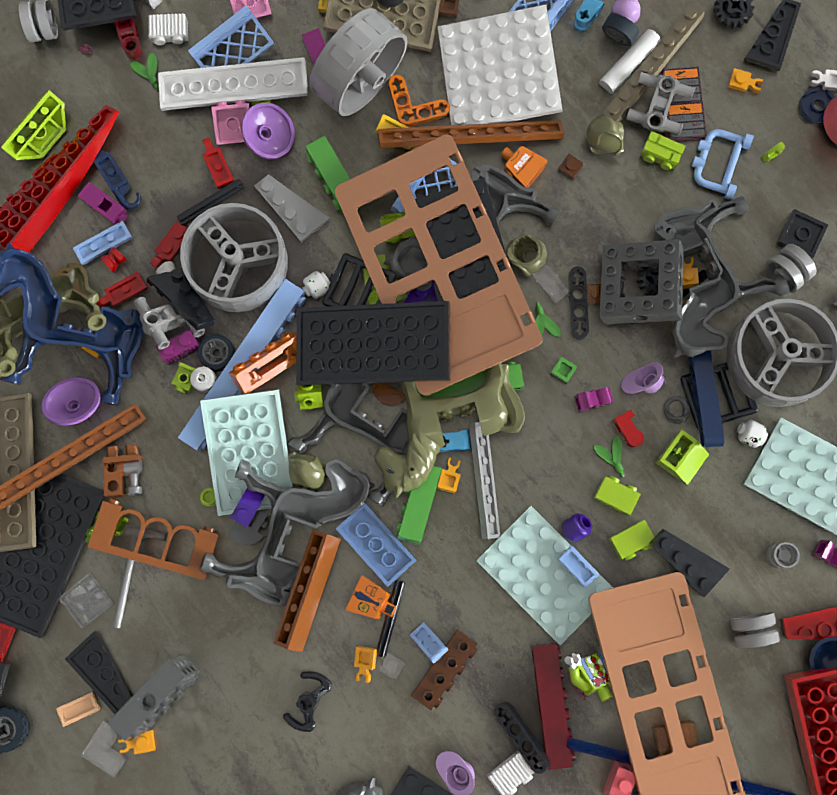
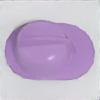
[621,362,666,394]
[436,751,475,795]

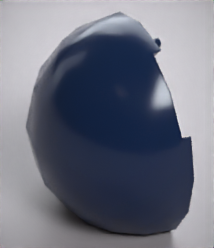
[809,637,837,670]

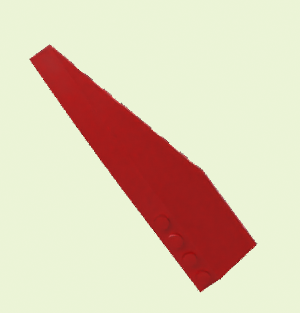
[0,105,119,252]
[784,667,837,795]

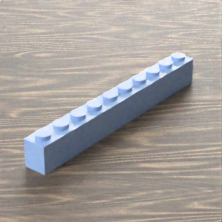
[178,279,306,452]

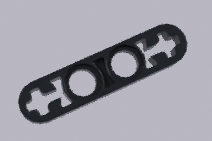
[568,266,589,340]
[494,702,550,774]

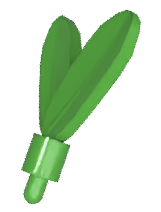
[130,52,159,89]
[535,302,561,337]
[593,435,624,477]

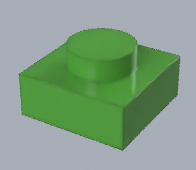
[550,357,578,384]

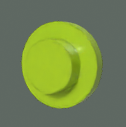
[200,488,216,507]

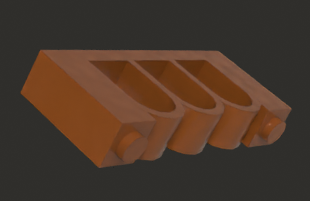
[88,498,219,580]

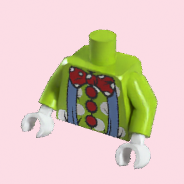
[565,652,613,702]

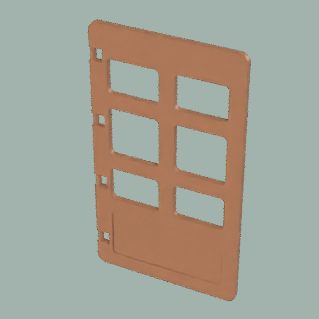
[335,135,543,396]

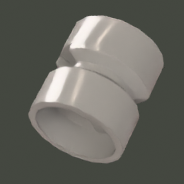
[766,542,800,568]

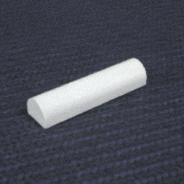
[598,29,661,95]

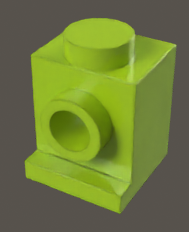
[171,362,195,394]

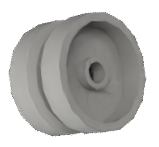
[19,0,58,43]
[766,244,817,293]
[730,612,780,648]

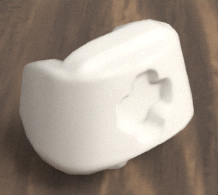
[156,261,176,274]

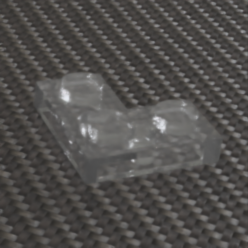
[81,720,127,777]

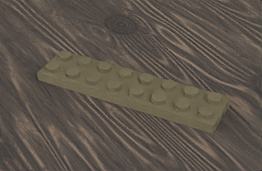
[0,393,36,552]

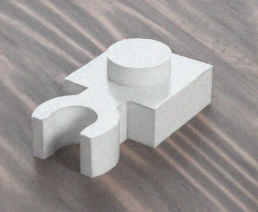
[810,69,837,91]

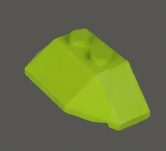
[1,90,66,160]

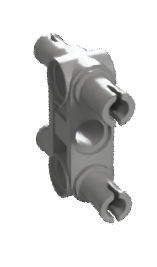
[626,72,695,135]
[134,297,205,349]

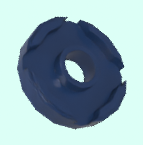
[799,87,835,124]

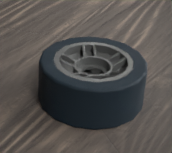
[602,13,639,46]
[198,334,235,372]

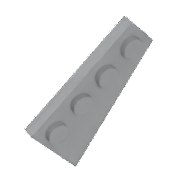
[254,174,330,243]

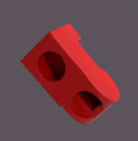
[612,409,644,448]

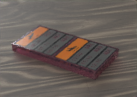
[661,67,707,141]

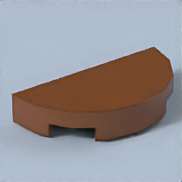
[372,383,406,406]

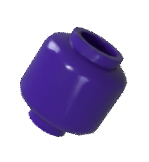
[562,513,592,542]

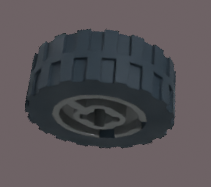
[0,706,29,754]

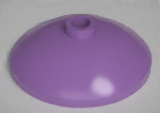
[241,103,295,159]
[42,378,101,426]

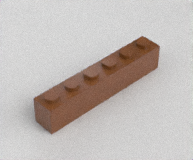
[273,529,341,652]

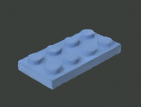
[335,502,417,587]

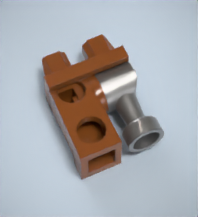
[103,444,143,498]

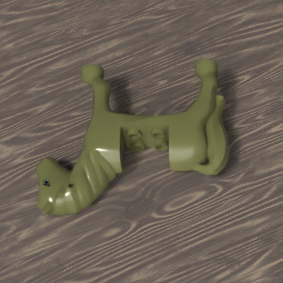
[0,263,106,377]
[374,363,525,498]

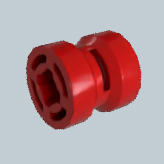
[100,246,127,273]

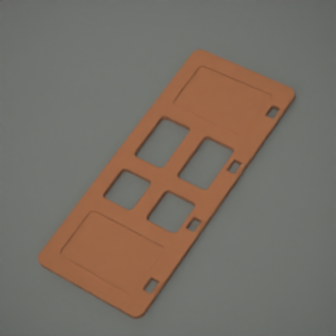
[588,572,745,795]

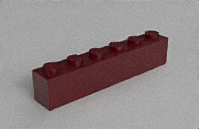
[531,643,575,770]

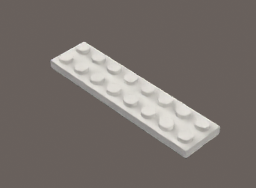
[158,57,308,111]

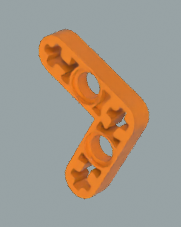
[389,75,450,127]

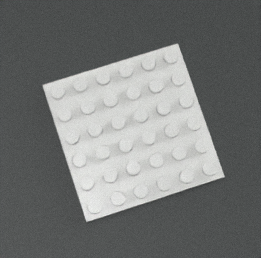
[438,5,563,125]

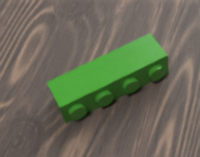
[305,136,350,214]
[395,466,442,545]

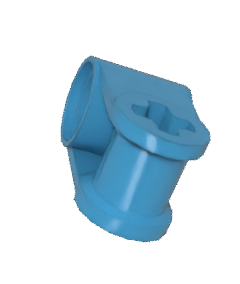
[574,0,605,31]
[440,430,471,452]

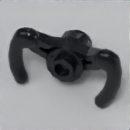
[283,671,332,732]

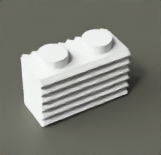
[148,13,189,45]
[487,750,534,795]

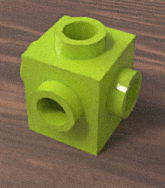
[294,385,323,410]

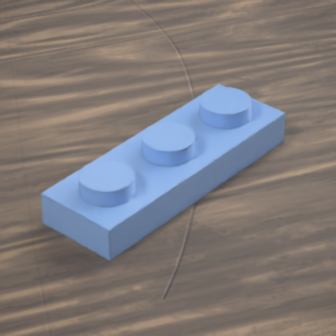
[73,221,133,266]

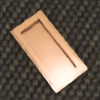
[56,691,102,727]

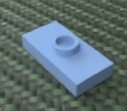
[557,545,599,588]
[409,622,449,663]

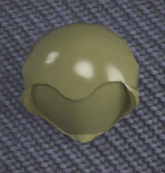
[586,115,624,155]
[506,235,548,276]
[288,451,327,489]

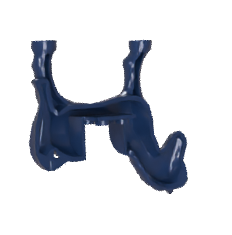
[0,243,144,405]

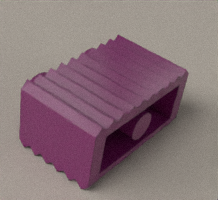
[156,329,200,366]

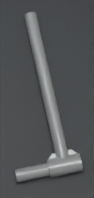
[113,525,166,628]

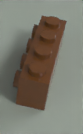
[411,629,478,710]

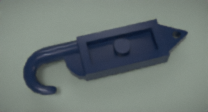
[93,149,141,210]

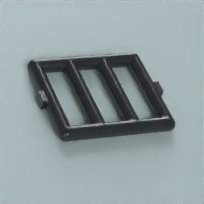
[322,253,396,307]
[680,362,758,430]

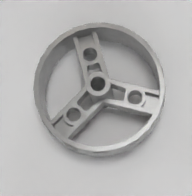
[309,8,408,116]
[180,203,288,312]
[727,299,837,407]

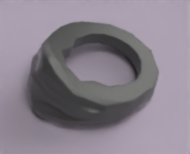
[665,396,690,424]

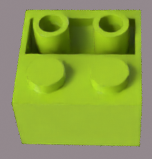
[655,429,709,486]

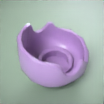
[612,0,641,23]

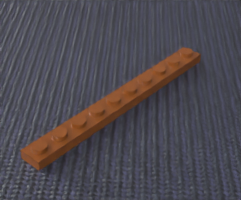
[377,120,565,148]
[0,403,147,510]

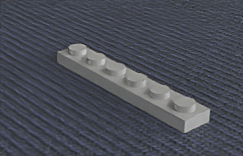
[469,422,501,539]

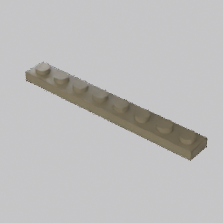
[602,5,704,122]

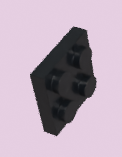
[777,209,828,259]

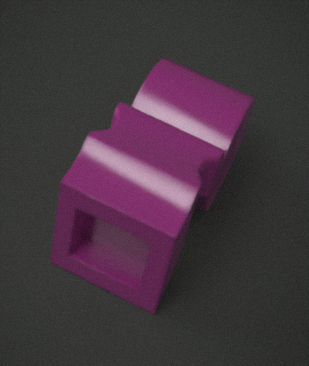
[574,387,614,413]
[813,540,837,569]

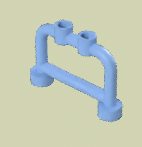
[691,129,754,200]

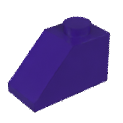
[230,488,265,527]

